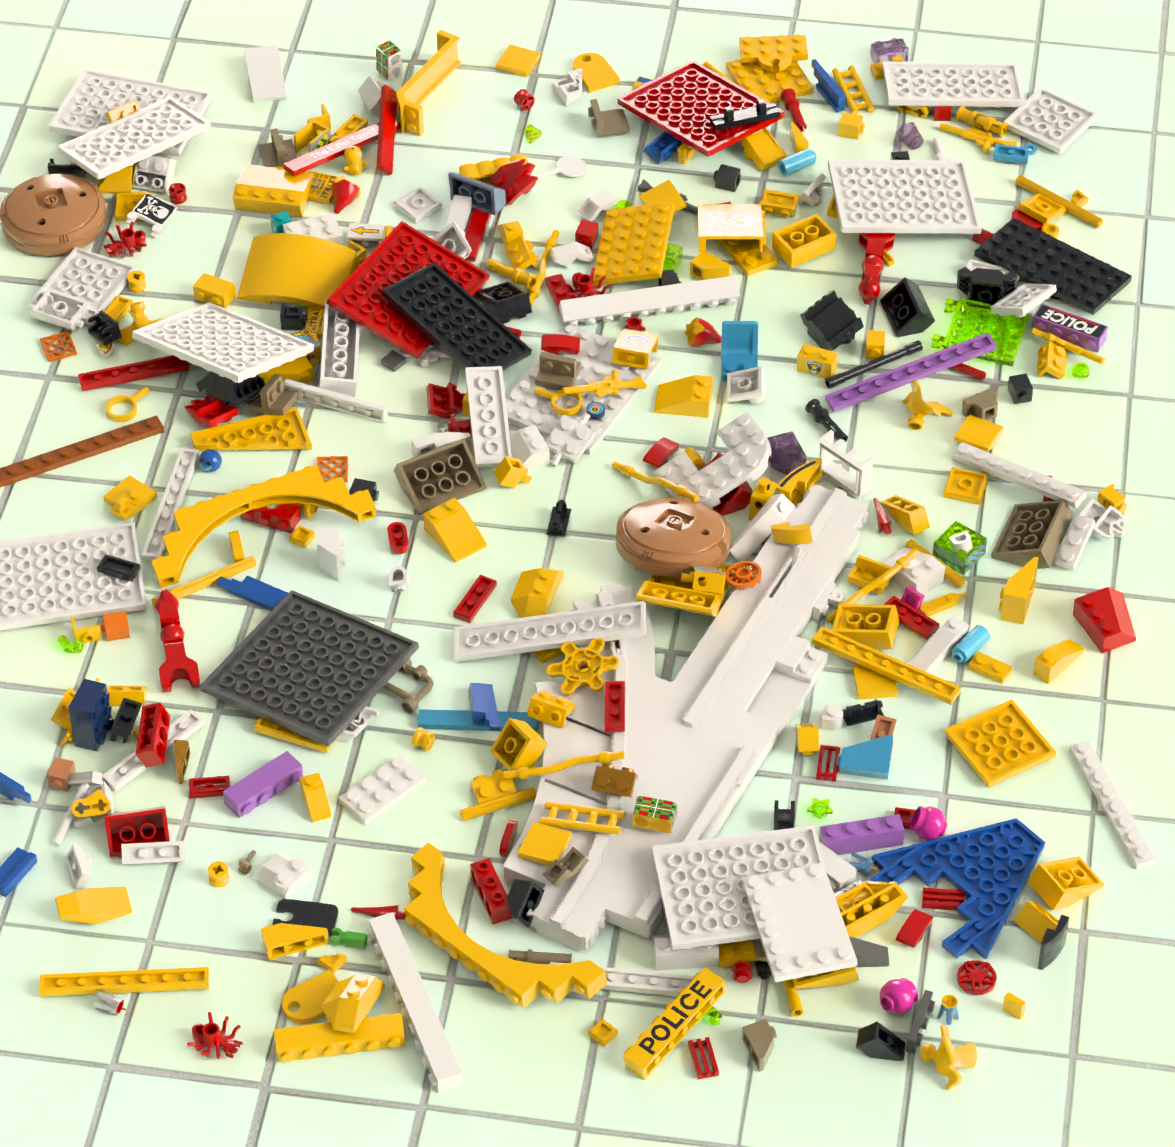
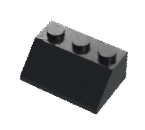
[880,277,935,337]

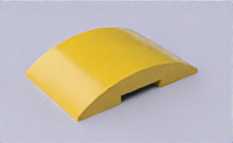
[237,233,356,310]
[636,564,736,617]

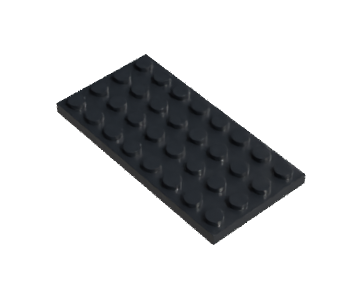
[974,218,1132,315]
[381,262,532,371]

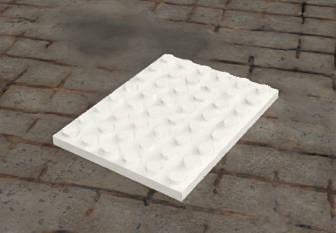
[49,69,212,156]
[827,159,982,234]
[132,302,314,383]
[506,324,662,455]
[0,522,147,630]
[652,825,827,950]

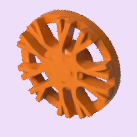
[726,561,762,590]

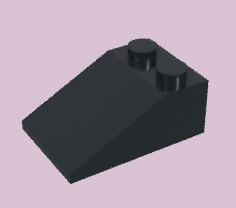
[476,281,532,323]

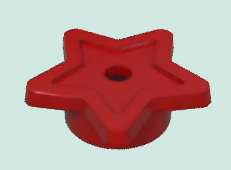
[622,318,646,332]

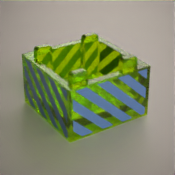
[933,521,987,575]

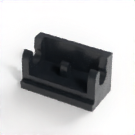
[47,158,86,178]
[87,310,122,346]
[110,698,142,743]

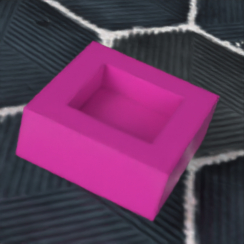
[901,586,925,611]

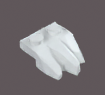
[1079,498,1128,539]

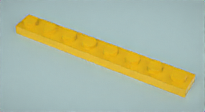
[812,626,961,705]
[39,967,210,997]

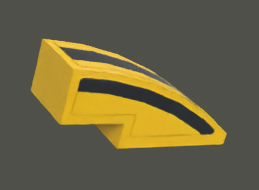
[776,458,822,502]

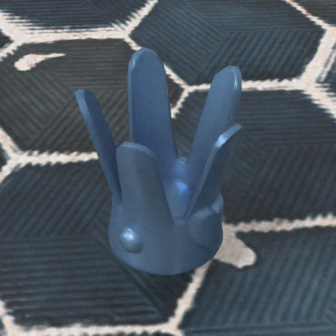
[849,852,878,875]
[937,995,960,1025]

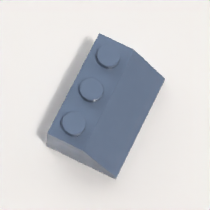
[448,172,506,216]

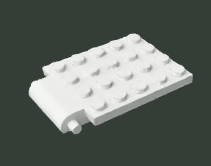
[28,247,137,331]

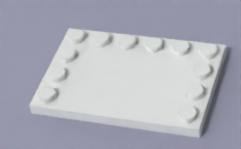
[742,863,857,982]

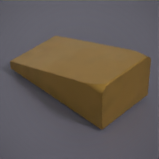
[173,740,191,784]

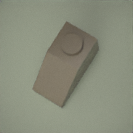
[742,1019,777,1072]

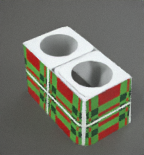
[376,40,402,81]

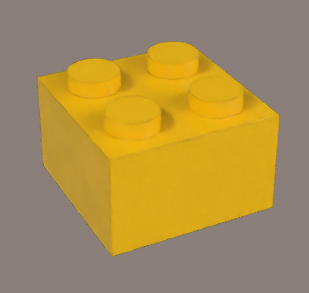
[490,718,547,771]

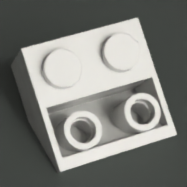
[132,156,176,193]
[316,528,346,582]

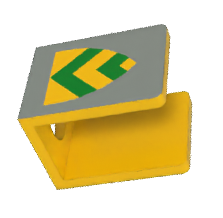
[293,120,331,153]

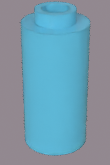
[778,148,817,177]
[951,625,990,663]

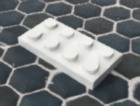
[991,283,1057,317]
[339,754,426,825]

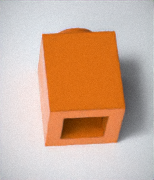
[100,611,130,642]

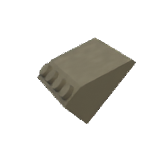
[394,439,487,515]
[991,500,1073,569]

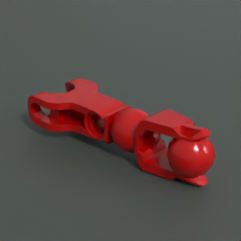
[858,233,896,305]
[155,588,200,693]

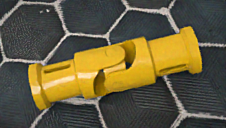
[956,106,1008,137]

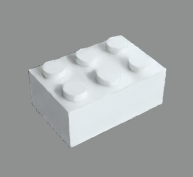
[282,213,344,246]

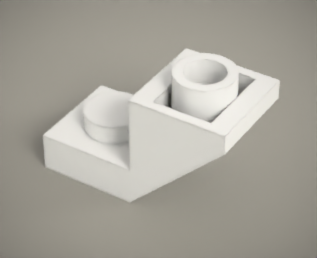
[578,189,619,222]
[550,242,594,267]

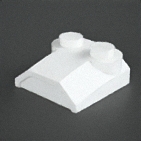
[431,222,472,259]
[726,366,766,404]
[256,853,314,899]

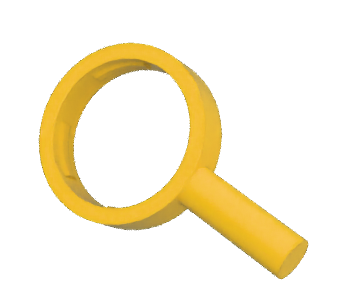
[105,386,150,422]
[534,387,583,416]

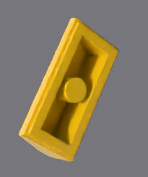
[107,685,147,706]

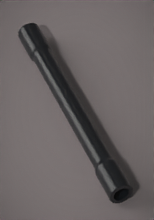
[825,340,923,389]

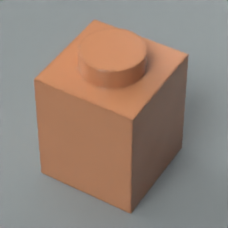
[47,757,76,792]

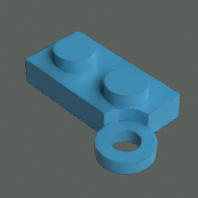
[993,144,1037,164]

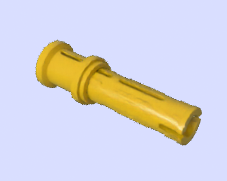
[486,258,537,290]

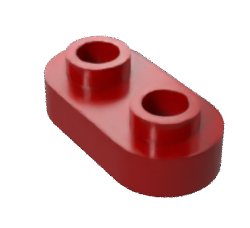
[387,522,409,554]

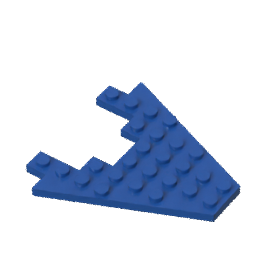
[870,818,1046,960]

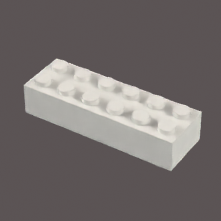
[319,301,360,397]

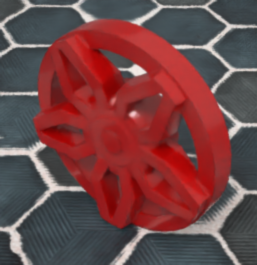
[957,960,997,995]

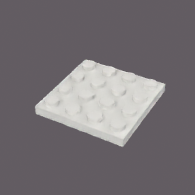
[1003,87,1098,154]

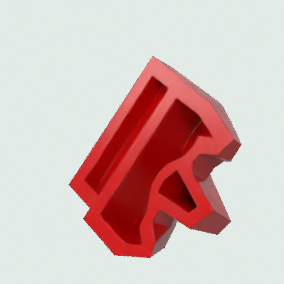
[489,159,539,205]
[184,396,239,428]

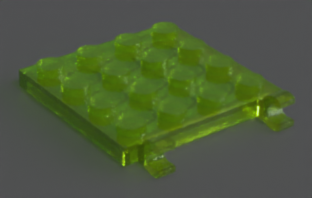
[931,298,1030,367]

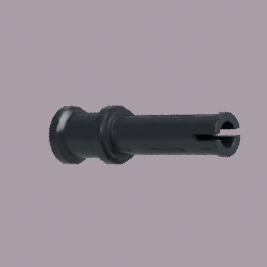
[805,399,848,442]

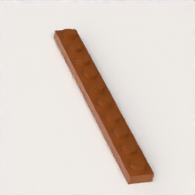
[0,415,164,488]

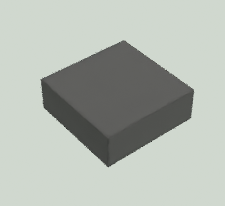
[381,350,407,372]

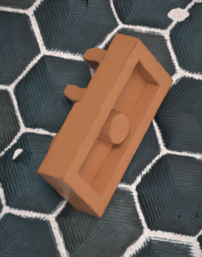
[870,714,897,740]

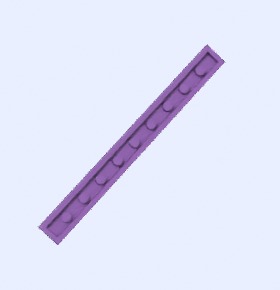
[825,333,997,413]

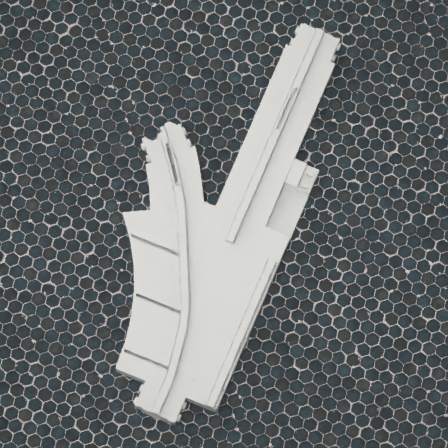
[504,484,870,951]

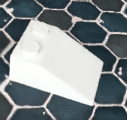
[881,547,945,595]

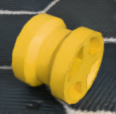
[127,270,146,293]
[412,727,435,751]
[208,861,230,888]

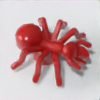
[103,221,147,258]
[562,267,610,299]
[187,1012,243,1059]

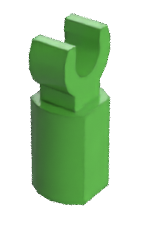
[330,928,368,948]

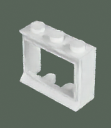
[817,430,873,499]

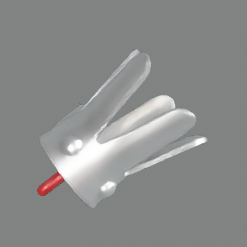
[93,988,126,1015]

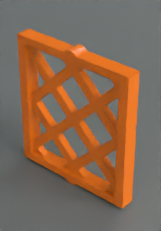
[40,331,78,362]
[317,456,348,483]

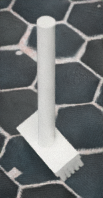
[52,771,103,846]

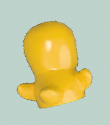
[343,146,368,175]

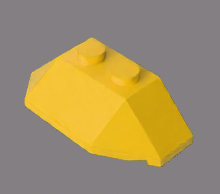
[510,567,564,618]
[836,881,908,938]
[321,974,385,1033]

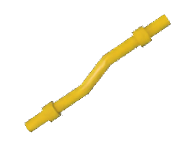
[528,230,560,307]
[612,461,699,502]
[826,548,919,623]
[503,751,625,779]

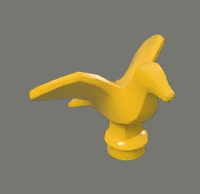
[117,301,166,346]
[902,380,953,430]
[919,1025,977,1090]

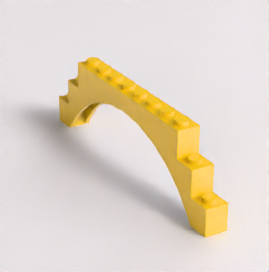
[151,465,376,589]
[404,842,607,1008]

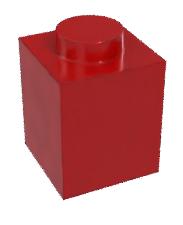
[575,220,599,249]

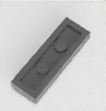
[906,990,936,1054]

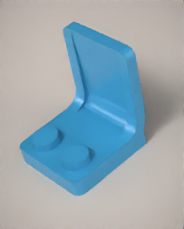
[721,321,758,381]

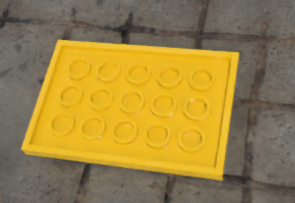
[592,202,675,286]

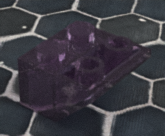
[767,431,806,475]

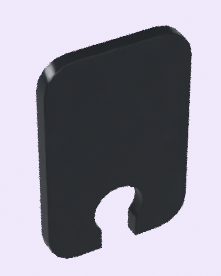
[272,899,339,938]

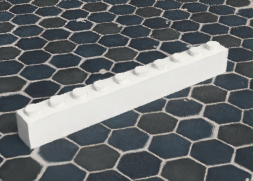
[559,275,740,326]
[367,912,463,1093]

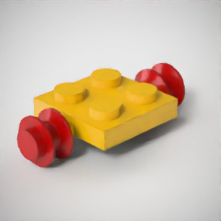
[718,940,757,983]

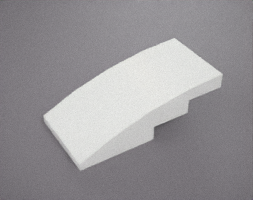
[244,45,287,103]

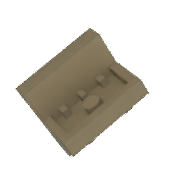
[258,128,298,167]
[535,352,581,390]
[249,374,298,416]

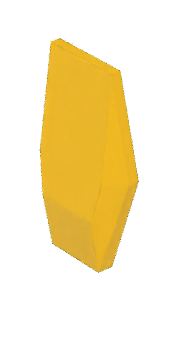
[55,886,132,925]

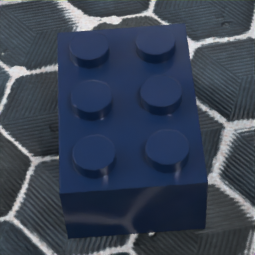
[68,679,114,752]

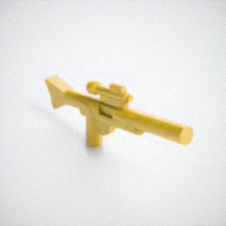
[940,123,1017,153]
[1031,328,1105,365]
[562,370,647,397]

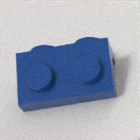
[643,132,682,165]

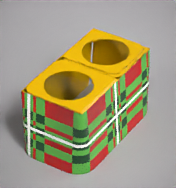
[632,796,677,833]

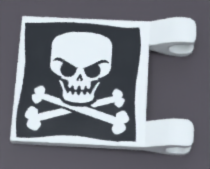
[126,192,178,238]

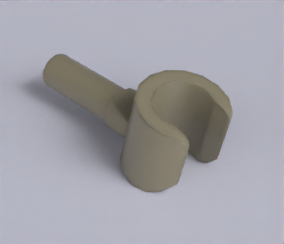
[238,850,256,875]

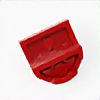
[426,382,465,418]

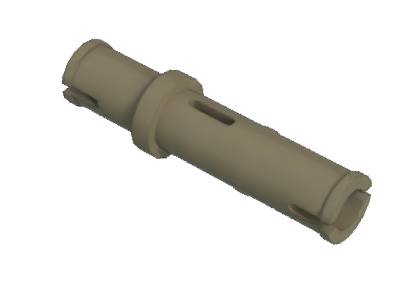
[508,949,572,964]

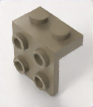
[587,99,630,137]

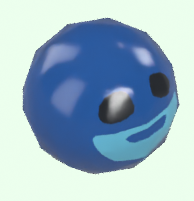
[198,449,222,472]

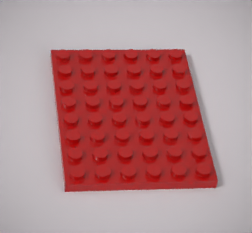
[617,60,785,157]
[326,221,490,359]

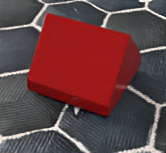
[933,106,952,121]
[972,228,993,245]

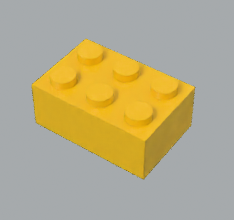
[772,214,836,268]

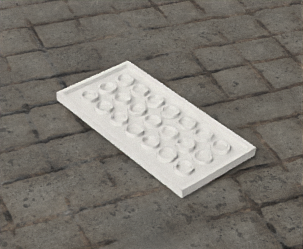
[882,61,1025,108]
[58,96,211,180]

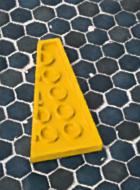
[190,407,312,450]

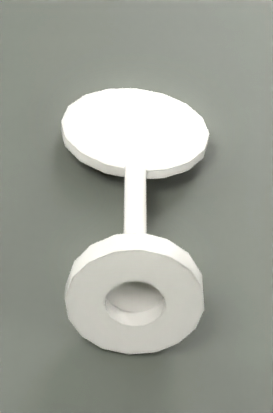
[529,156,587,192]

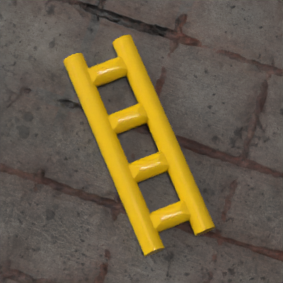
[832,65,875,115]
[539,801,626,835]

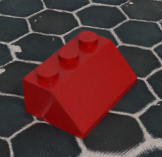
[706,453,753,516]
[104,806,170,857]

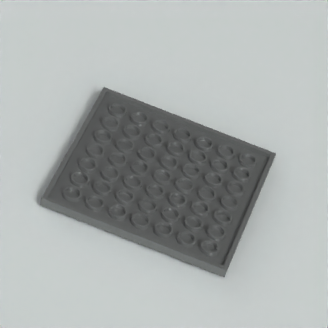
[200,590,419,747]

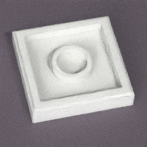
[393,187,442,224]

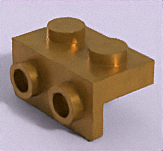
[591,763,638,798]

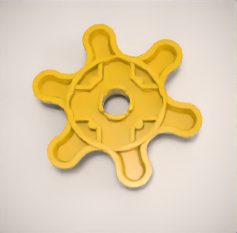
[546,638,619,696]

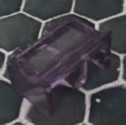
[870,38,909,64]

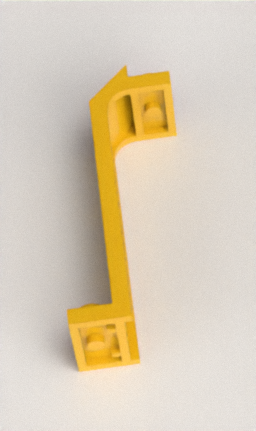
[396,30,461,136]

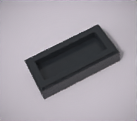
[97,554,141,582]

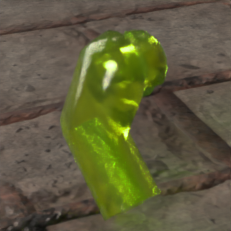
[57,635,84,654]
[705,1006,722,1025]

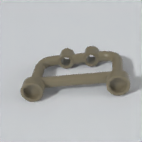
[383,658,434,714]

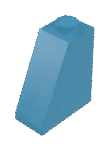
[836,735,893,779]

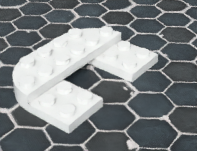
[653,411,771,508]

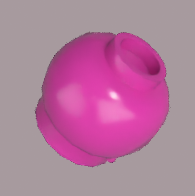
[910,806,947,841]
[879,978,918,1015]

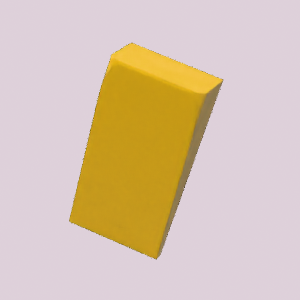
[790,122,809,153]

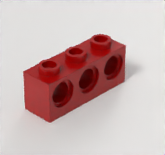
[135,702,171,768]
[470,858,512,925]

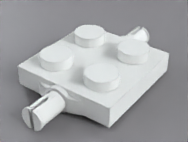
[545,412,596,467]

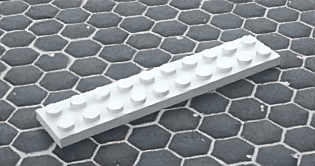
[453,601,646,662]

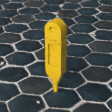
[920,592,967,617]

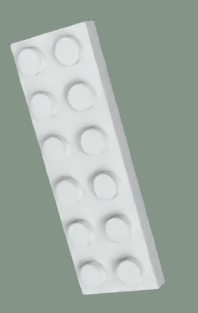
[465,366,512,468]

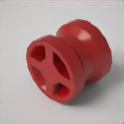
[514,89,535,110]
[168,183,187,205]

